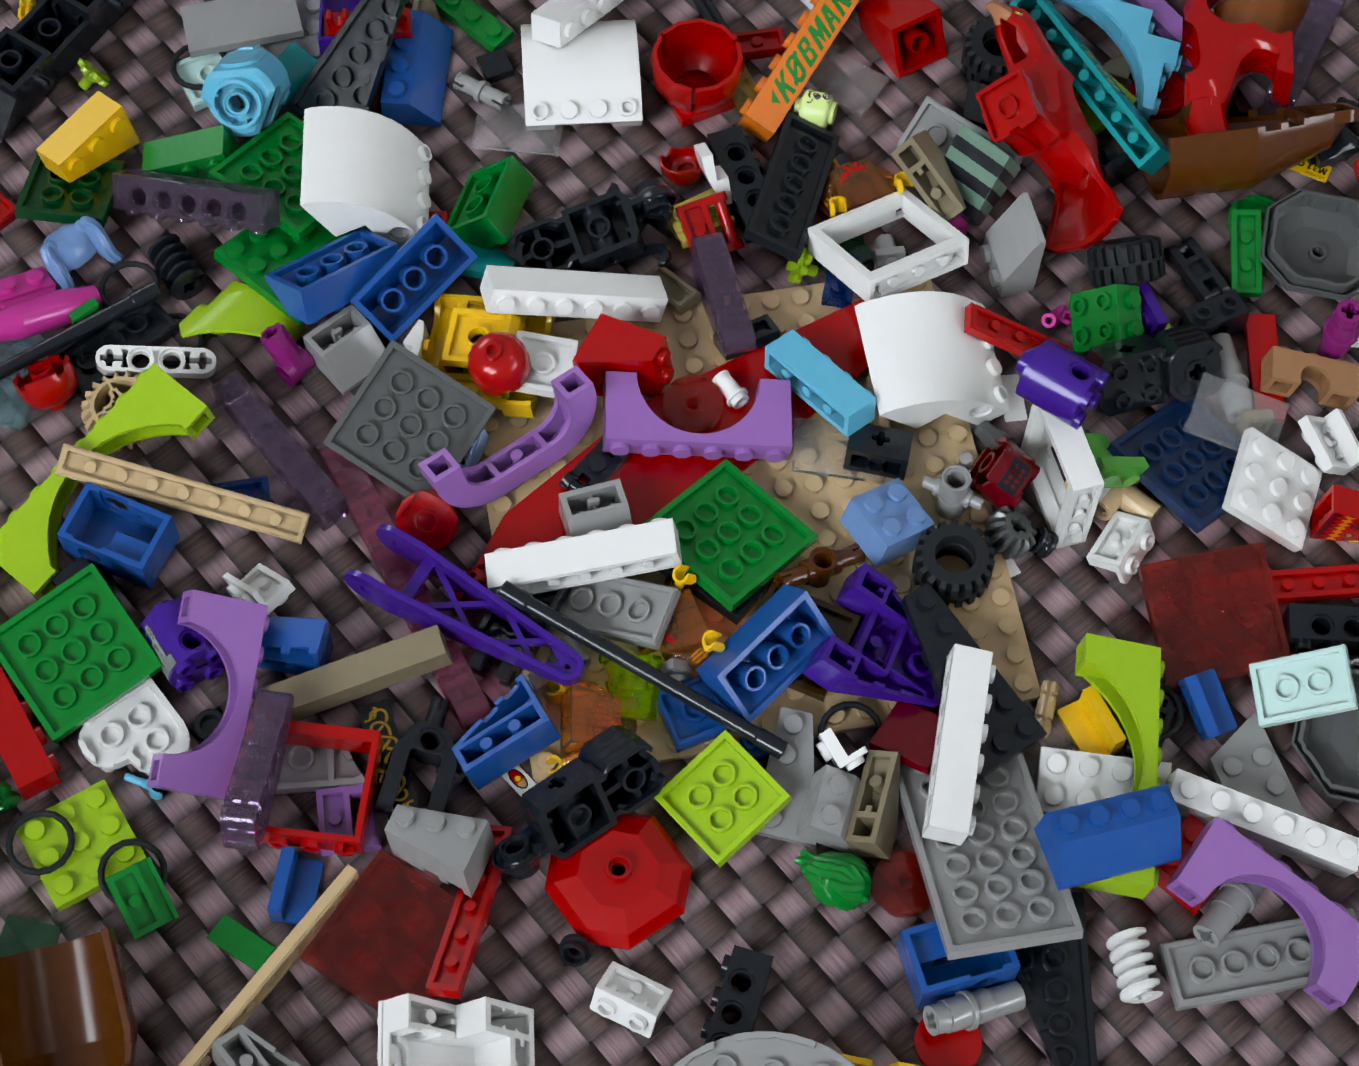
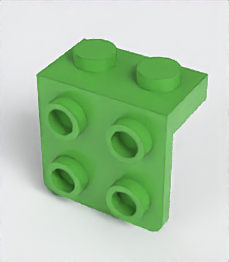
[1084,433,1149,488]

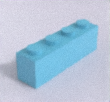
[764,329,877,437]

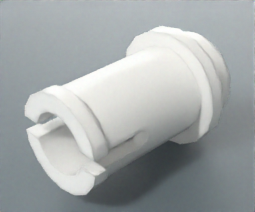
[712,370,749,409]

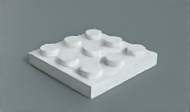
[1222,427,1323,552]

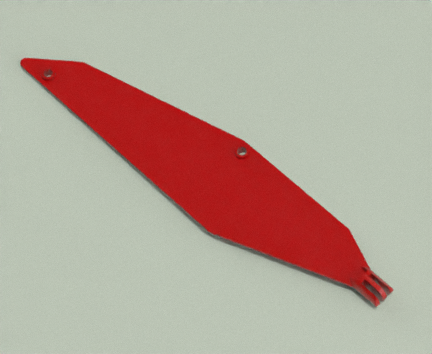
[445,299,868,614]

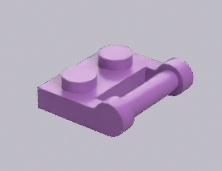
[316,784,382,856]

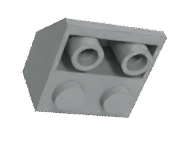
[303,303,385,396]
[559,478,632,537]

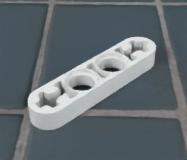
[95,345,217,379]

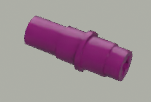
[1316,299,1359,359]

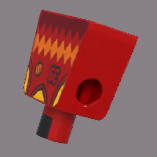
[1310,484,1359,543]

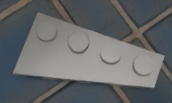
[756,707,816,848]

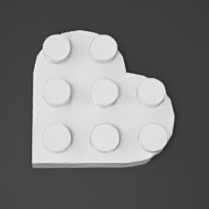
[78,678,192,776]

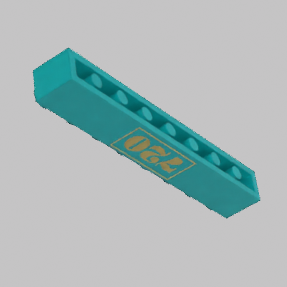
[1009,0,1169,175]

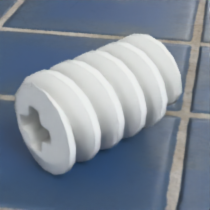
[1106,927,1163,1004]

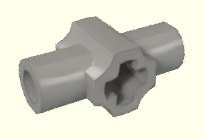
[873,234,906,270]

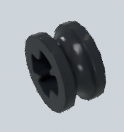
[1029,526,1057,559]

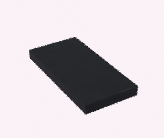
[49,301,180,401]

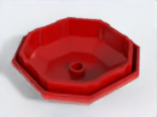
[544,812,692,950]

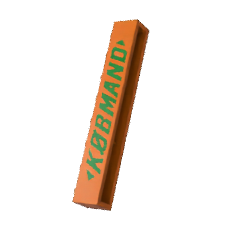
[738,0,859,143]

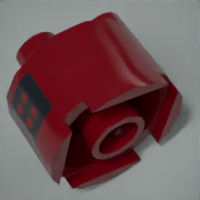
[970,436,1040,509]

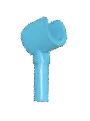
[124,773,163,800]

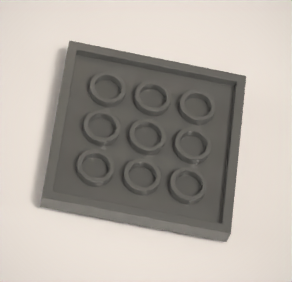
[323,339,497,498]

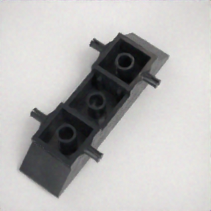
[0,0,136,140]

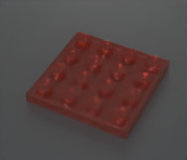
[1137,542,1291,690]
[300,849,490,1011]

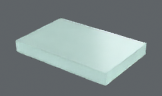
[1249,644,1358,728]

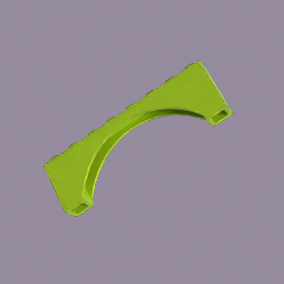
[0,363,215,599]
[1075,633,1165,899]

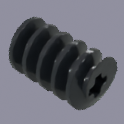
[148,234,204,300]

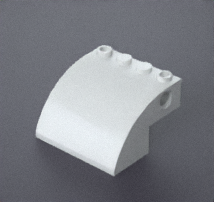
[521,20,643,131]
[300,106,432,249]
[854,291,1010,429]
[377,993,535,1066]

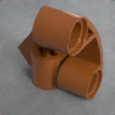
[1214,0,1307,38]

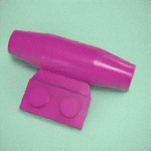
[0,266,102,342]

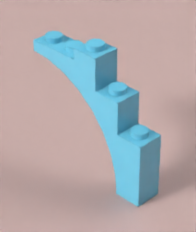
[1054,0,1183,121]

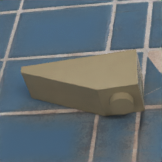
[890,130,967,222]
[845,749,901,859]

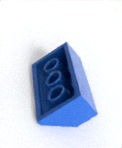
[380,10,454,127]
[349,213,478,341]
[265,228,399,324]
[696,584,836,722]
[1034,784,1182,891]

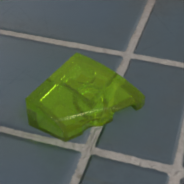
[598,654,662,721]

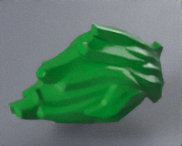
[794,848,872,912]

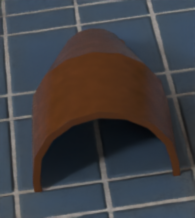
[1142,102,1359,200]
[0,927,138,1066]

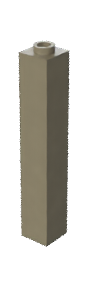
[252,625,453,721]

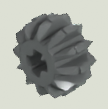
[983,506,1038,560]

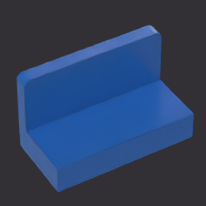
[1177,669,1237,742]
[267,846,324,925]

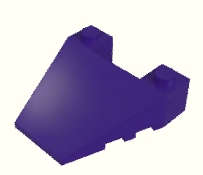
[803,563,939,707]

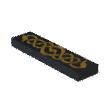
[357,699,419,821]

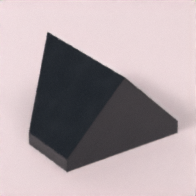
[1098,150,1140,188]

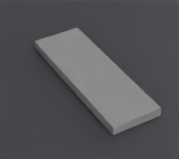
[1158,908,1357,1011]

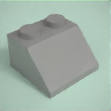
[796,765,860,857]

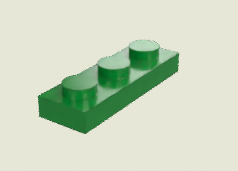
[434,0,514,52]
[1230,209,1262,297]

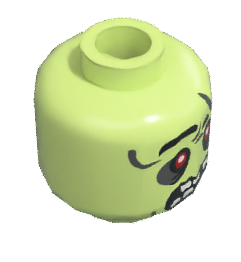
[793,89,838,129]

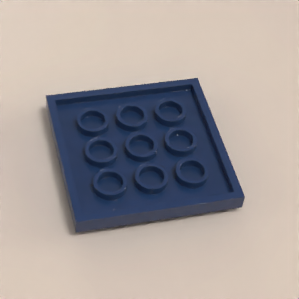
[1107,399,1241,534]

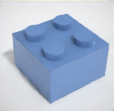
[840,478,936,568]

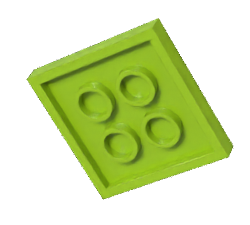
[654,730,793,868]
[17,779,146,912]

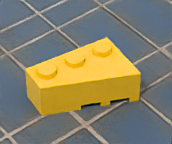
[36,91,141,184]

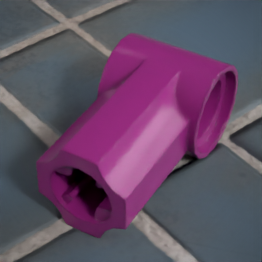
[260,323,316,386]

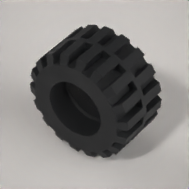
[961,15,1008,85]
[1086,235,1166,288]
[912,520,995,608]

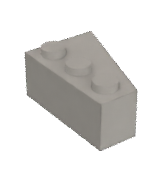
[384,804,496,898]
[212,1024,301,1066]

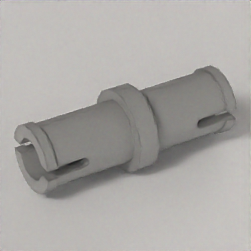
[453,72,511,112]

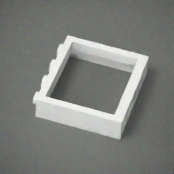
[808,188,969,301]
[1021,404,1104,549]

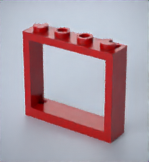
[227,716,384,857]

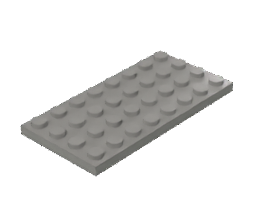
[899,753,1084,960]

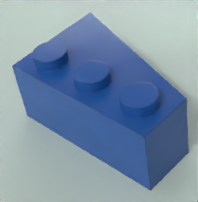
[257,616,333,675]
[451,673,562,790]

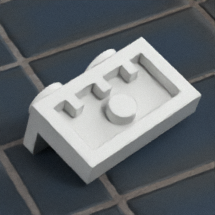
[1086,511,1155,584]
[590,961,673,1038]

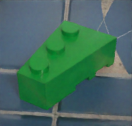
[142,125,242,188]

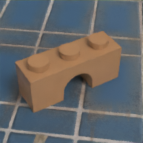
[1260,346,1359,411]

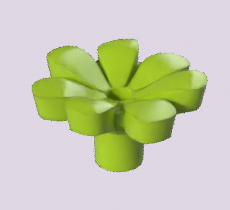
[77,58,111,91]
[786,247,819,284]

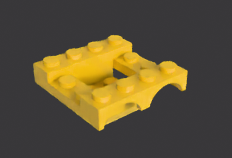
[421,293,555,418]

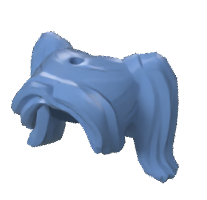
[40,216,124,289]

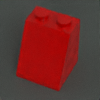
[856,0,947,79]
[572,313,675,396]

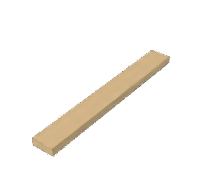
[55,443,310,545]
[178,864,361,1066]

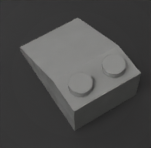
[980,192,1046,297]

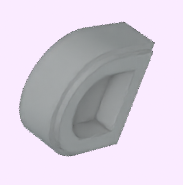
[654,658,692,682]

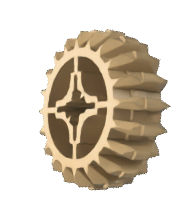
[81,370,154,451]

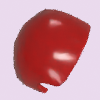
[659,146,703,187]

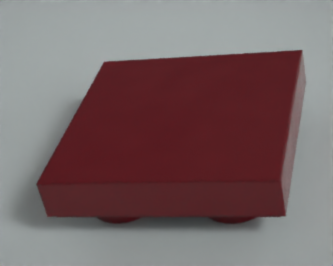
[869,702,939,775]

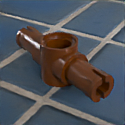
[775,543,865,589]

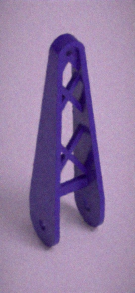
[344,524,584,686]

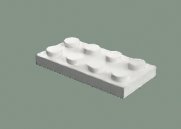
[1036,746,1172,814]

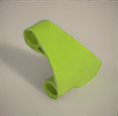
[179,281,305,342]

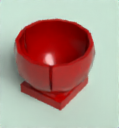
[650,18,744,128]

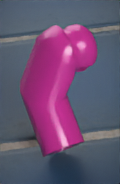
[1041,305,1071,329]

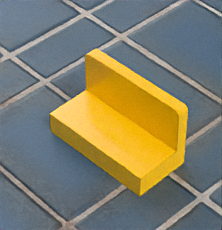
[1056,686,1127,755]

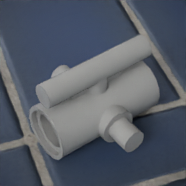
[922,452,985,520]

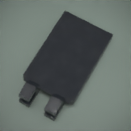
[468,587,572,689]

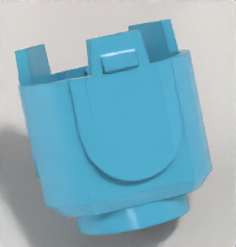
[202,45,291,137]

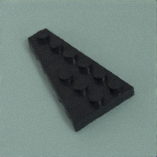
[287,0,406,120]
[901,582,1047,782]
[1015,892,1098,1066]

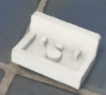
[1297,408,1359,476]
[222,563,296,615]
[816,728,868,772]

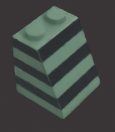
[944,124,1021,226]

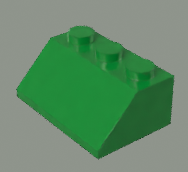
[447,155,534,249]

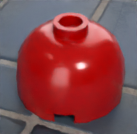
[468,331,531,396]
[12,355,78,412]

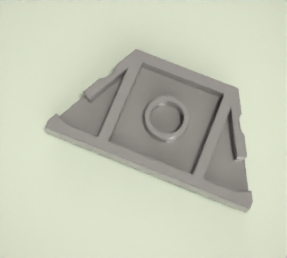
[1208,713,1307,818]
[251,724,364,796]

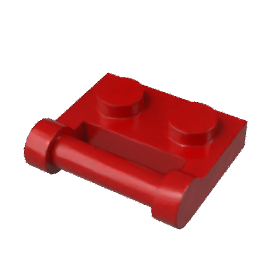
[675,191,745,265]

